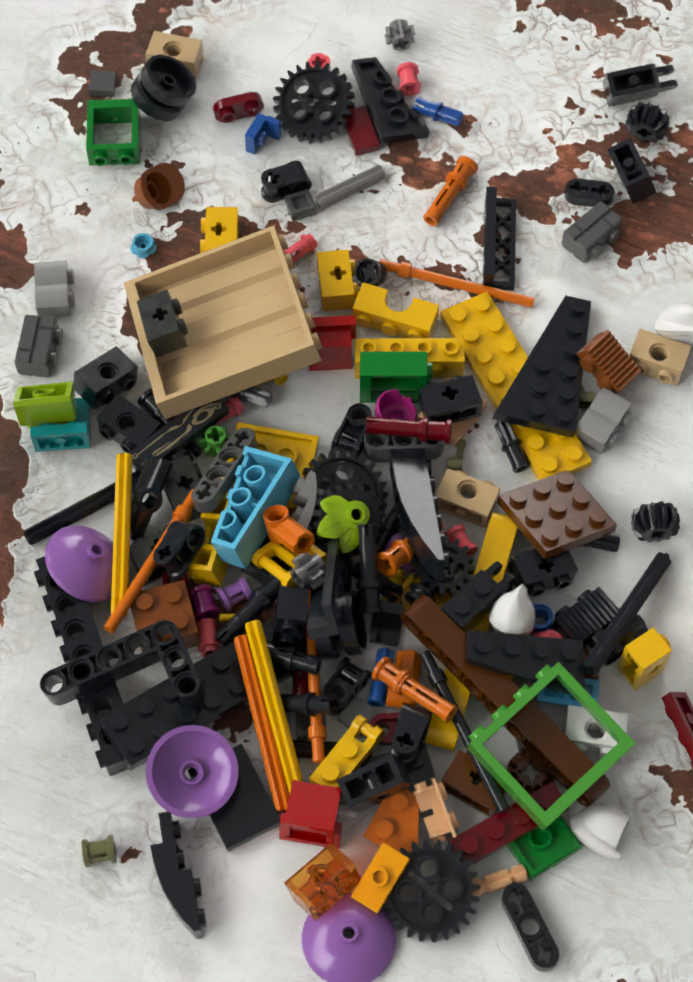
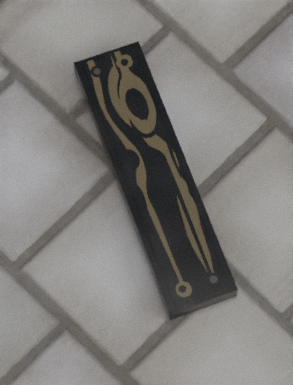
[129,399,230,475]

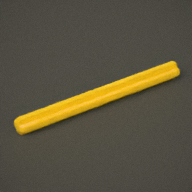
[111,453,132,617]
[245,620,303,795]

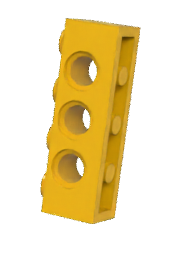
[354,338,465,379]

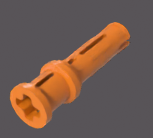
[423,156,478,226]
[377,522,444,576]
[372,656,458,723]

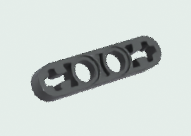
[191,428,258,513]

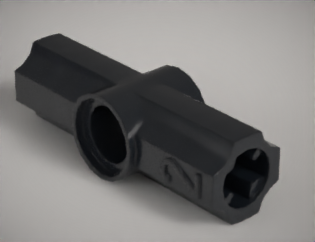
[130,453,174,540]

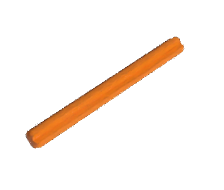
[234,634,289,812]

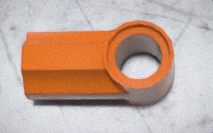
[263,505,315,554]
[386,649,422,709]

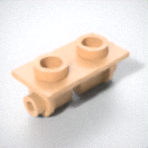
[413,777,459,843]

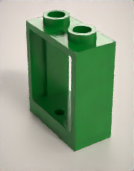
[86,99,141,166]
[360,352,433,403]

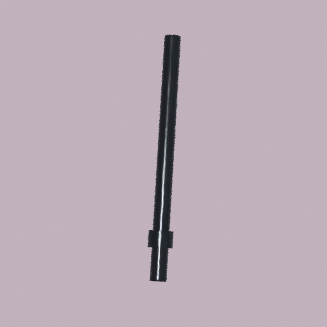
[419,650,510,814]

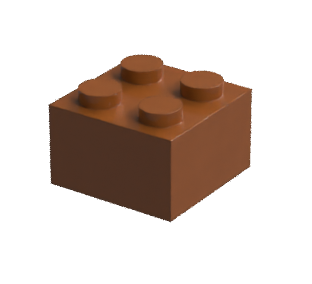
[131,580,200,652]

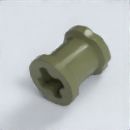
[82,835,117,868]

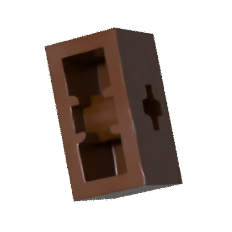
[441,750,507,817]

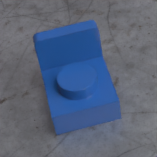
[245,113,282,154]

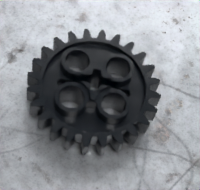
[273,61,355,144]
[302,449,389,526]
[382,839,481,943]

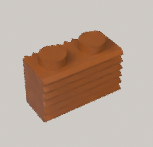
[577,330,641,394]

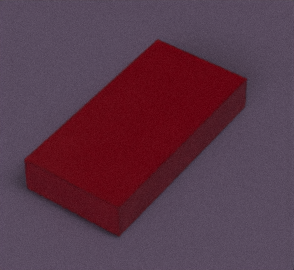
[345,105,380,156]

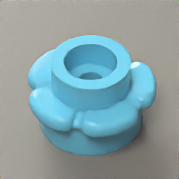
[130,233,156,258]

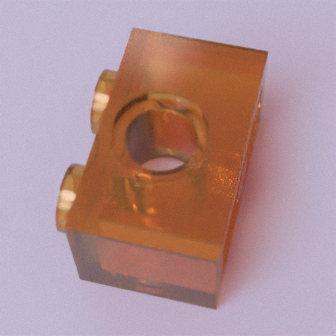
[284,843,361,921]

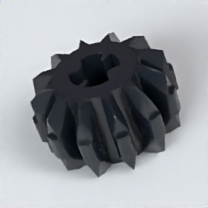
[625,102,670,143]
[631,501,680,543]

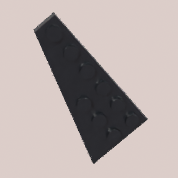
[492,295,591,438]

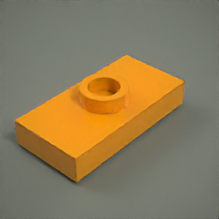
[350,842,411,914]

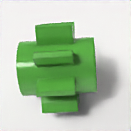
[199,425,231,457]

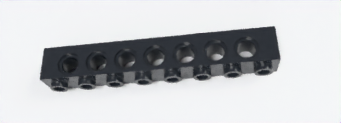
[34,556,144,776]

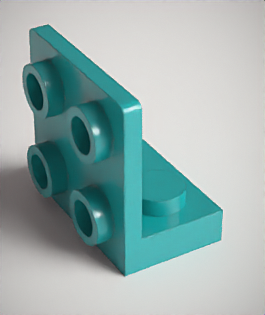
[30,398,91,452]

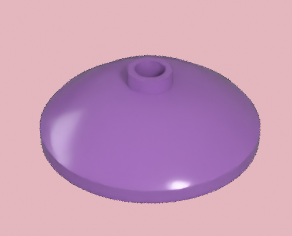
[45,525,113,602]
[146,725,238,818]
[302,892,396,982]

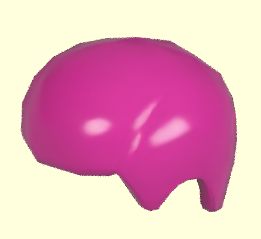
[374,389,417,420]

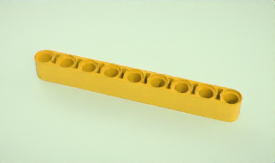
[425,511,518,752]

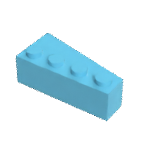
[211,446,300,569]

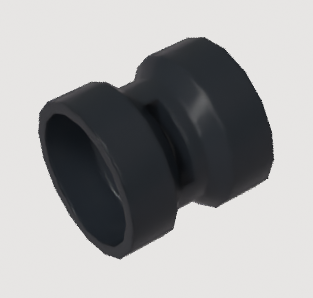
[354,258,387,287]

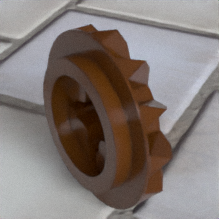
[507,750,554,795]

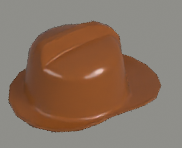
[132,162,185,210]

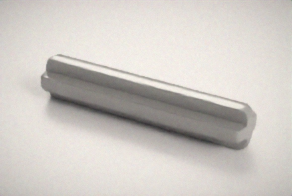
[315,165,385,208]

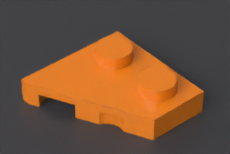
[363,789,419,853]

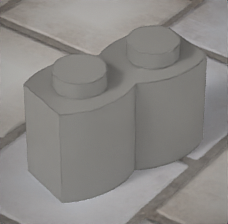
[34,260,75,317]
[575,387,633,453]

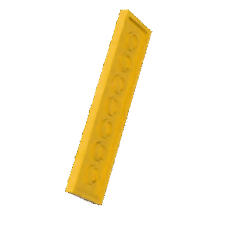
[439,292,592,480]

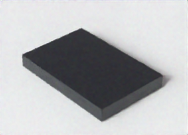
[187,744,280,852]

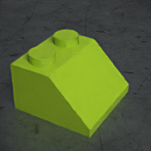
[13,381,77,429]

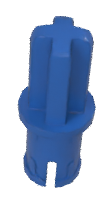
[413,97,464,126]
[367,648,394,707]

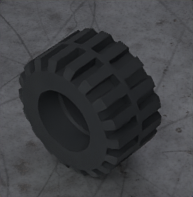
[309,483,385,557]

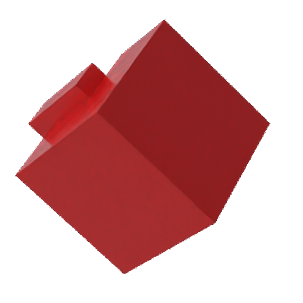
[309,315,356,371]
[279,780,343,849]

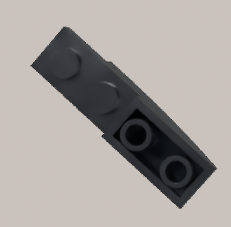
[150,812,207,939]

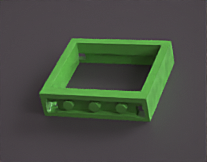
[467,662,636,831]

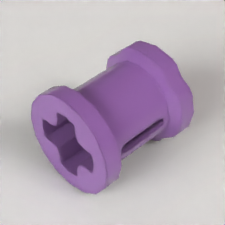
[216,576,252,612]

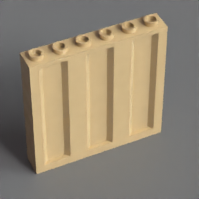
[124,225,322,419]

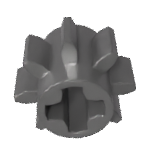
[385,19,416,51]
[290,552,326,590]

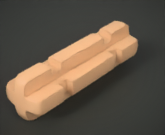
[471,864,528,897]

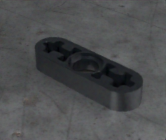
[501,883,559,972]

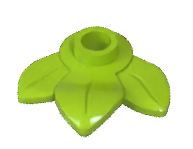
[316,495,370,553]

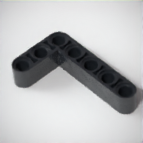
[40,620,205,707]

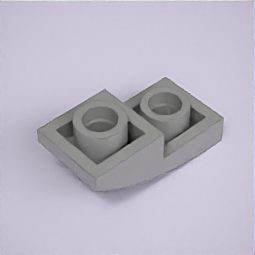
[291,470,317,529]

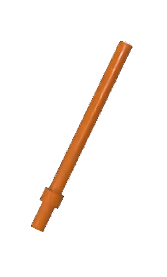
[380,259,535,308]
[103,489,194,633]
[305,590,327,764]

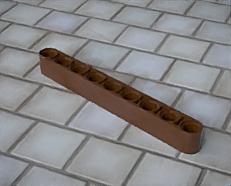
[400,595,611,807]

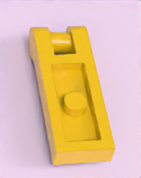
[309,714,385,788]

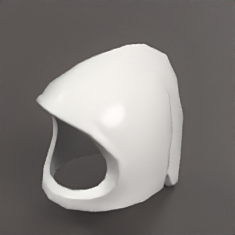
[654,304,693,346]
[489,584,535,636]
[570,802,630,861]

